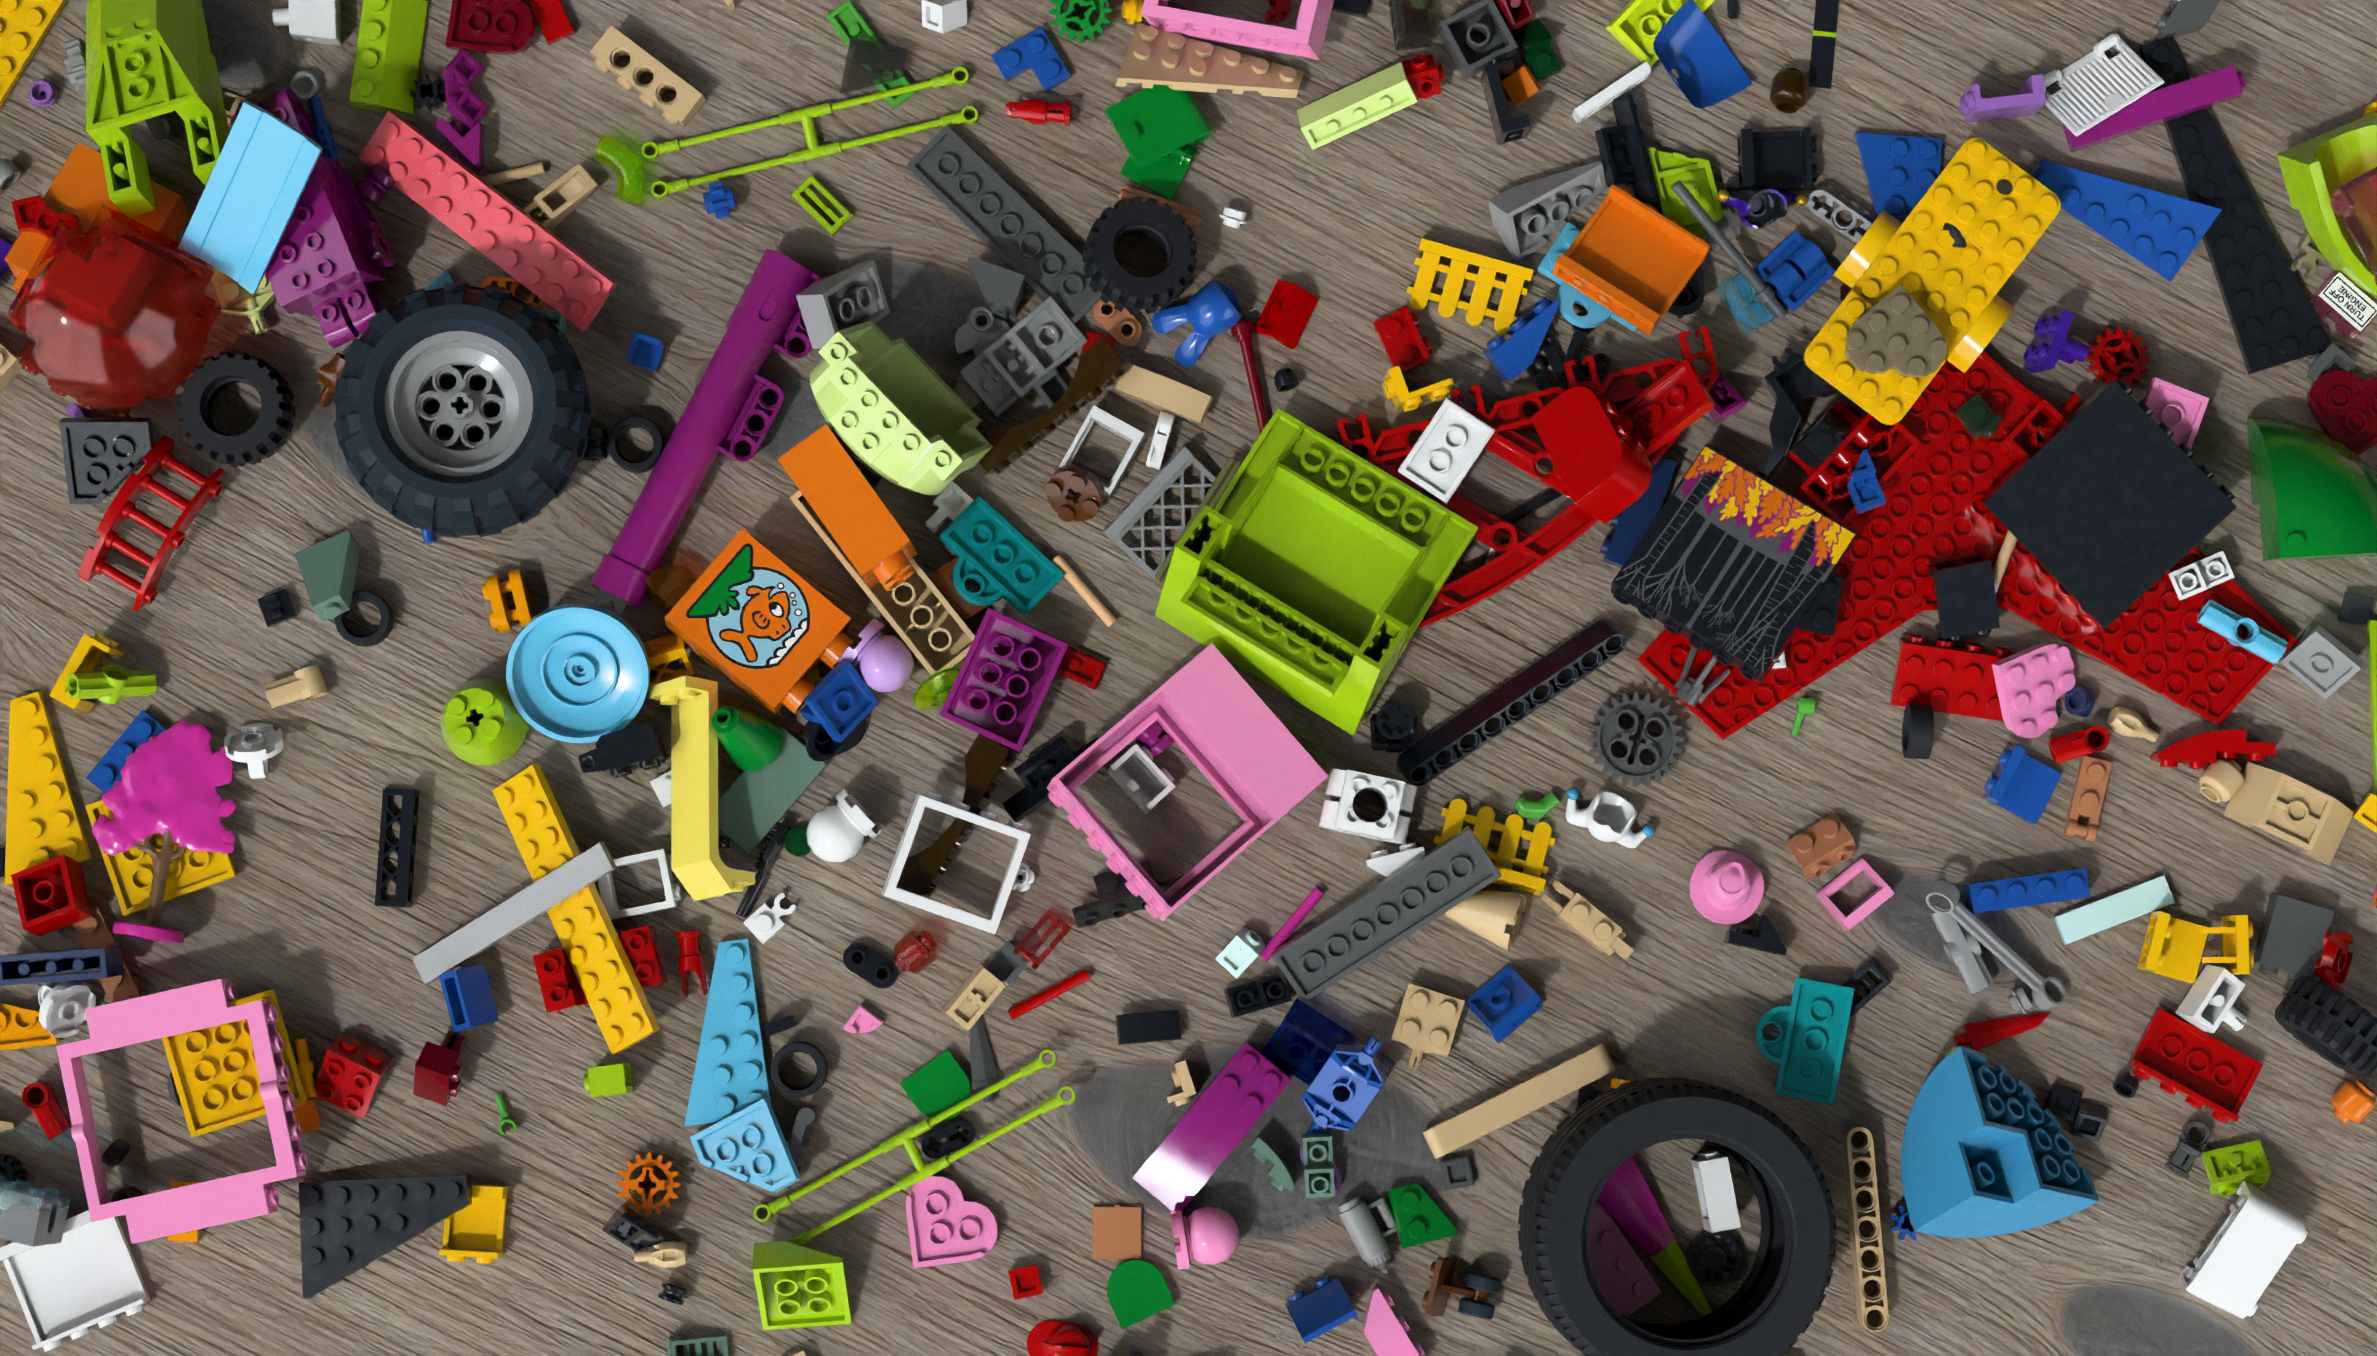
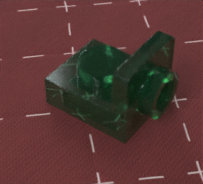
[1954,394,2003,440]

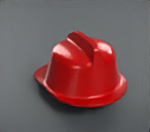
[1027,1321,1098,1356]

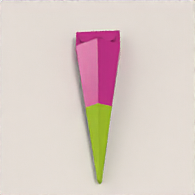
[1596,1156,1712,1316]

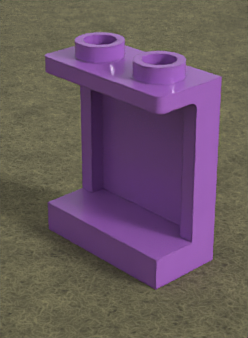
[1959,74,2046,123]

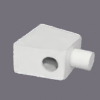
[272,0,342,46]

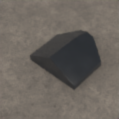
[602,1204,667,1250]

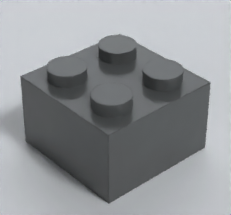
[1437,0,1518,81]

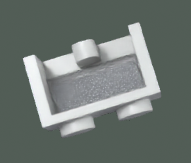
[1107,744,1176,815]

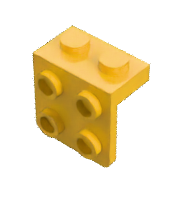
[1381,366,1455,412]

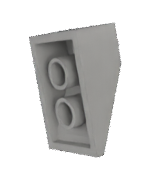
[796,259,890,349]

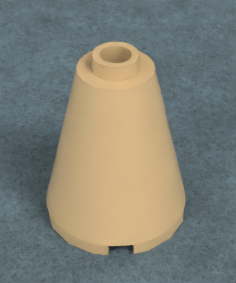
[1446,890,1527,951]

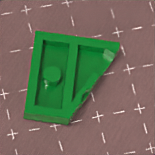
[1387,1183,1459,1249]

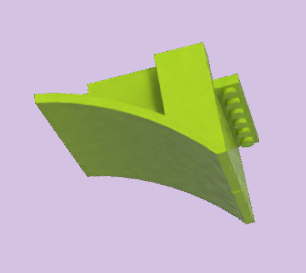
[1155,408,1479,736]

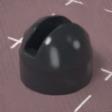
[1274,368,1299,392]
[2113,1072,2139,1098]

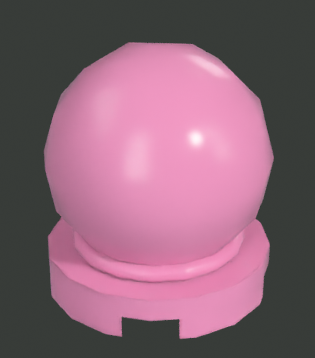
[1170,1206,1240,1270]

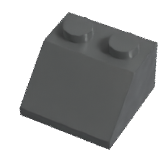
[967,256,1027,319]

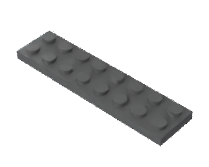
[906,125,1102,325]
[1271,826,1501,1003]

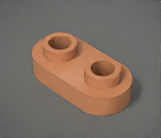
[1093,299,1142,347]

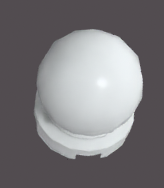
[806,788,883,863]

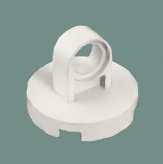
[224,723,284,779]
[38,980,96,1038]

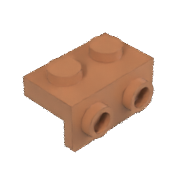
[1785,813,1857,881]

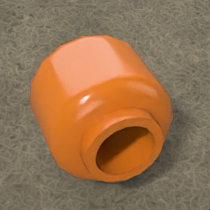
[2331,1079,2376,1124]

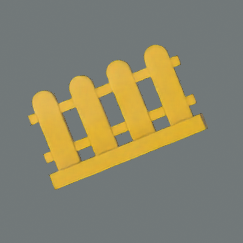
[1406,238,1534,334]
[1432,798,1556,896]

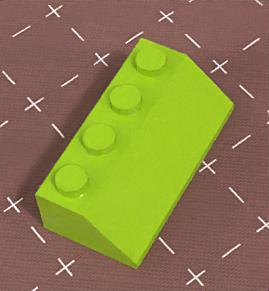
[349,0,429,116]

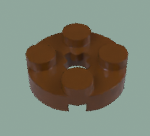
[1045,465,1105,522]

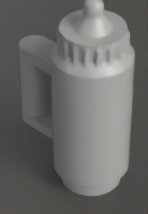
[1338,1196,1397,1274]

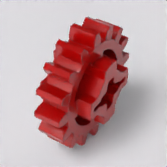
[2085,327,2151,388]

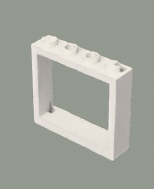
[881,791,1031,934]

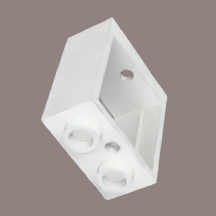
[1059,405,1145,497]
[598,849,682,921]
[1691,1150,1741,1233]

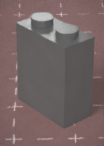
[2253,894,2335,981]

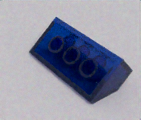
[1261,998,1396,1097]

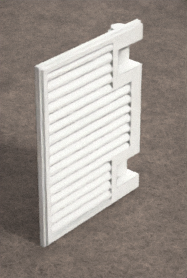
[2043,33,2164,137]

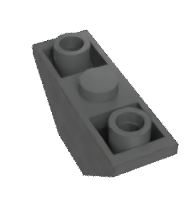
[2154,0,2219,40]

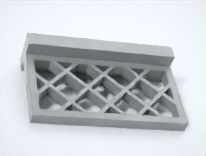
[1102,447,1216,579]

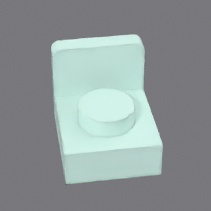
[1215,927,1265,979]

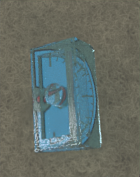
[1716,273,1777,336]

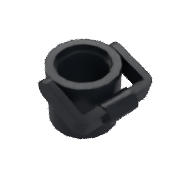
[1370,702,1418,753]

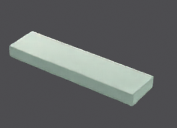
[2053,875,2175,945]

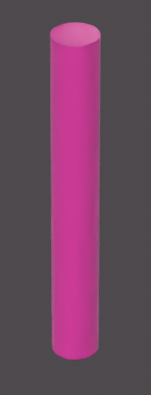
[1259,888,1324,962]

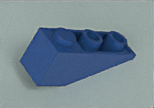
[1482,297,1560,381]

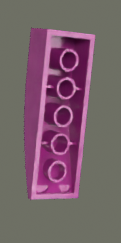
[1132,1042,1291,1212]

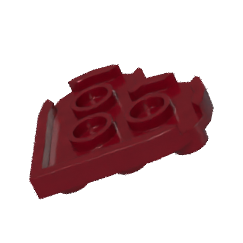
[445,0,536,55]
[2307,370,2377,456]

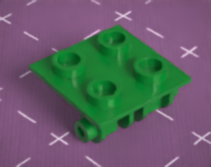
[1120,137,1198,200]

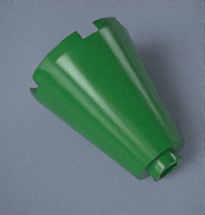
[712,706,783,772]

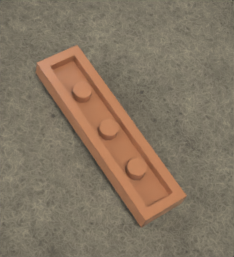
[73,905,143,1003]

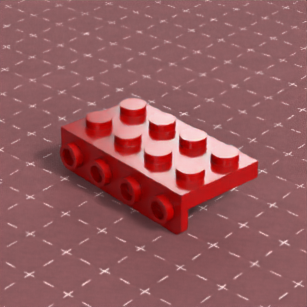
[1890,634,2013,721]
[2127,1008,2263,1124]

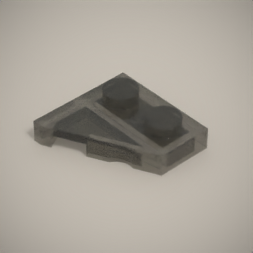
[840,38,908,95]

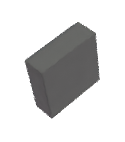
[1439,1156,1474,1191]

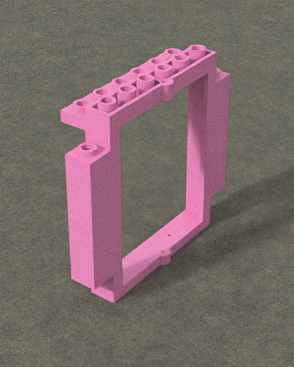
[56,978,308,1244]

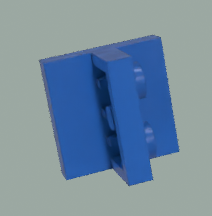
[799,659,879,743]
[1465,964,1543,1043]

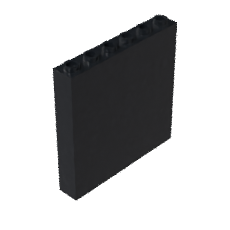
[1980,378,2237,629]

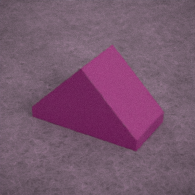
[1708,372,1747,424]

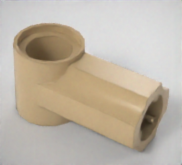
[264,665,328,709]

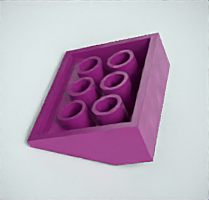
[939,608,1070,752]

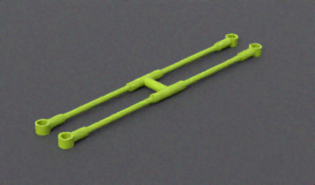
[641,67,979,200]
[753,1050,1077,1246]

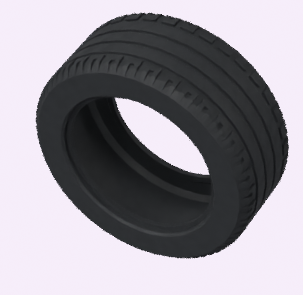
[1518,1077,1837,1356]

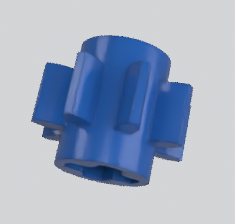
[703,181,736,219]
[1888,1205,1916,1241]

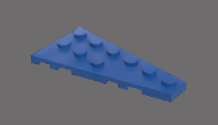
[1854,132,1942,223]
[2031,160,2222,282]

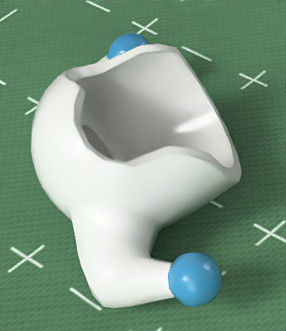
[1565,787,1655,848]

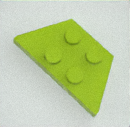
[1646,147,1723,236]

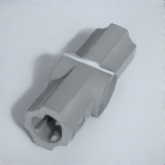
[1930,912,1994,994]

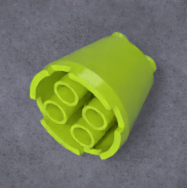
[441,678,530,766]

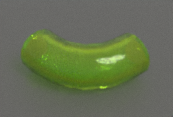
[595,134,647,207]

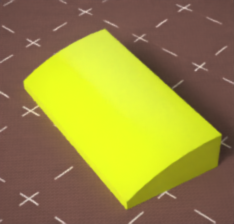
[1605,0,1715,67]

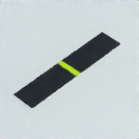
[1809,0,1839,89]

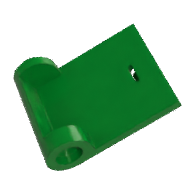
[1104,84,1214,170]

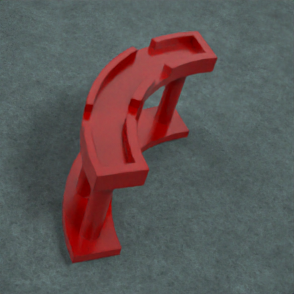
[78,435,224,612]

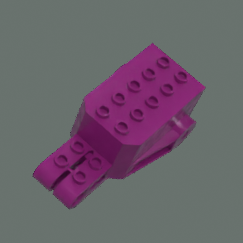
[235,87,395,348]

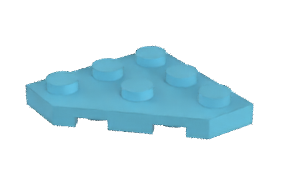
[690,1098,801,1192]

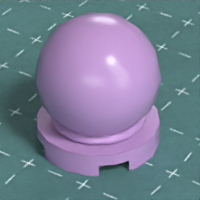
[838,619,914,693]

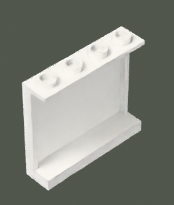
[0,1202,151,1352]

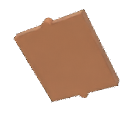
[1092,1204,1141,1262]

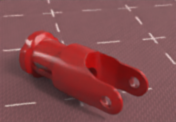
[1005,98,1071,126]
[675,929,707,998]

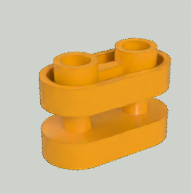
[482,568,534,634]

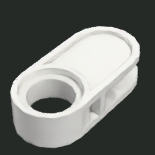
[1146,411,1175,470]

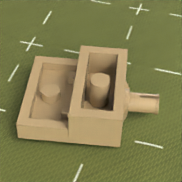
[1390,983,1465,1070]

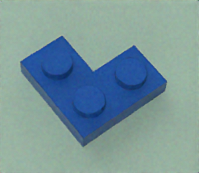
[991,27,1071,92]

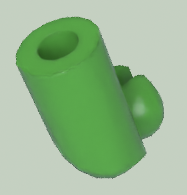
[1515,792,1560,819]

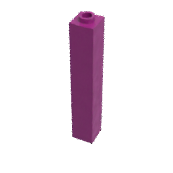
[2062,65,2246,153]

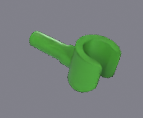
[1790,697,1815,737]
[495,1093,518,1136]

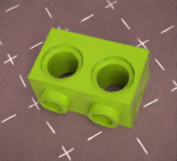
[584,1062,634,1097]

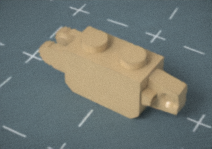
[1540,880,1634,960]

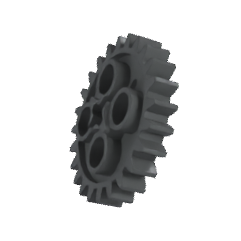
[1588,692,1684,787]

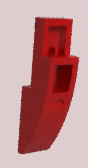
[2151,730,2276,769]

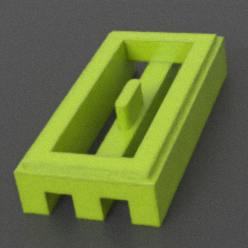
[791,174,853,236]

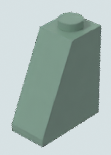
[295,530,361,622]

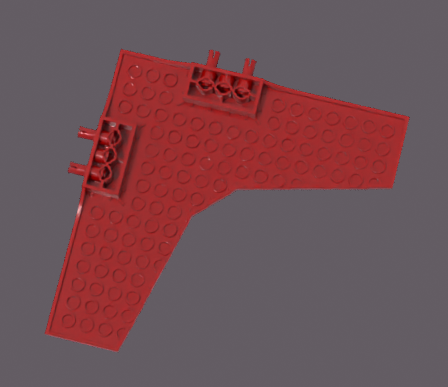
[1636,351,2297,740]

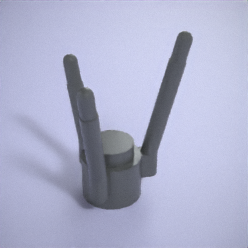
[1674,646,1731,708]

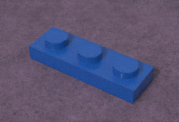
[86,710,167,793]

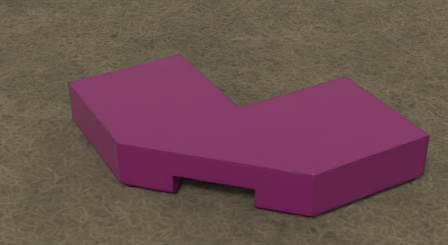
[443,48,490,130]

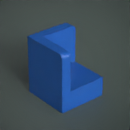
[626,331,667,373]

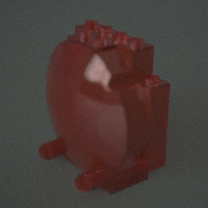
[8,203,221,416]

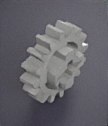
[64,37,86,100]

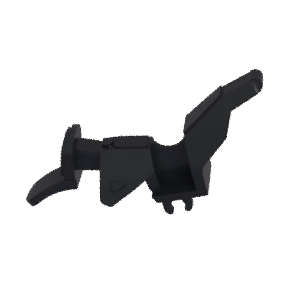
[1757,348,1840,480]

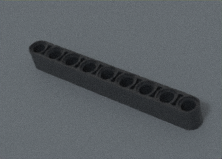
[1396,619,1627,787]

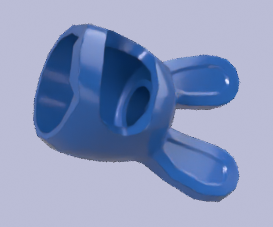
[1151,281,1243,367]

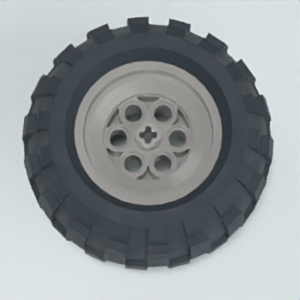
[333,283,591,538]

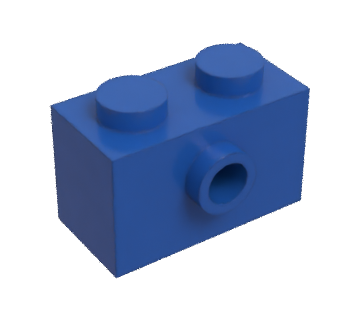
[439,964,499,1033]

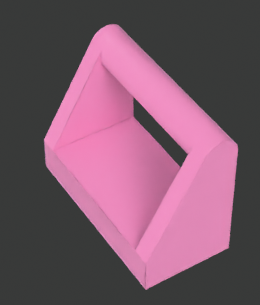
[1816,858,1895,931]

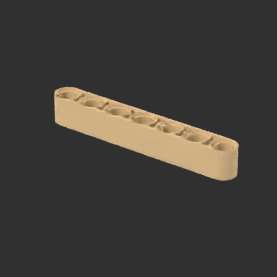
[1422,1042,1617,1159]
[1842,1126,1889,1332]

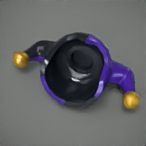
[1717,184,1808,229]

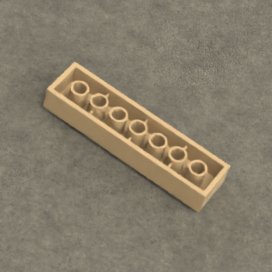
[789,490,975,683]

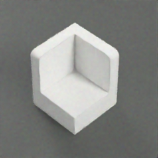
[921,0,967,34]

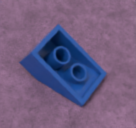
[1285,1275,1358,1343]

